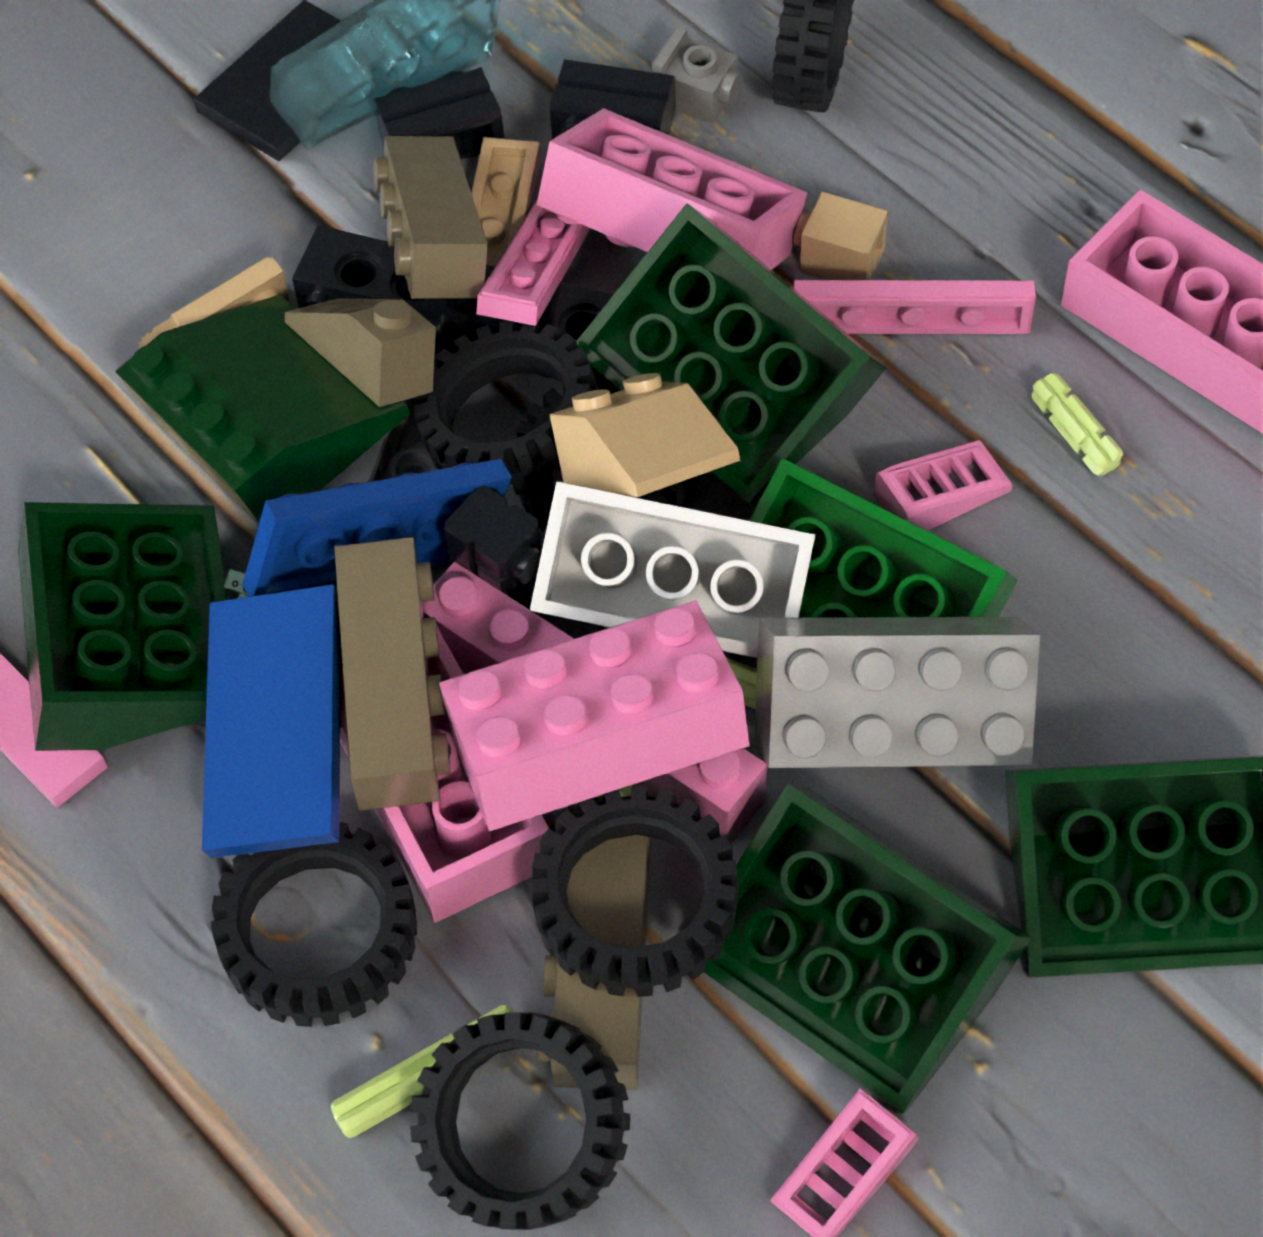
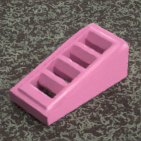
[874,440,1013,531]
[770,1089,919,1237]

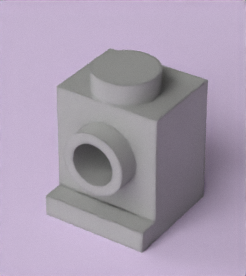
[652,26,743,124]

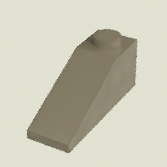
[285,298,436,407]

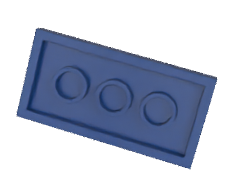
[242,459,512,597]

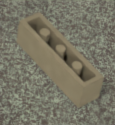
[373,136,488,299]
[334,537,451,811]
[539,807,651,1090]

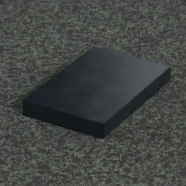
[194,0,389,162]

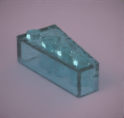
[270,0,501,149]

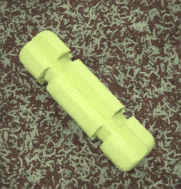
[1031,373,1123,476]

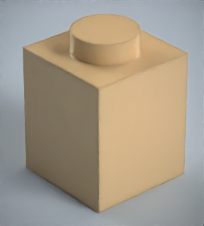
[794,192,888,280]

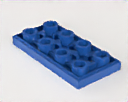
[202,584,341,858]

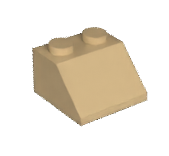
[549,373,740,497]

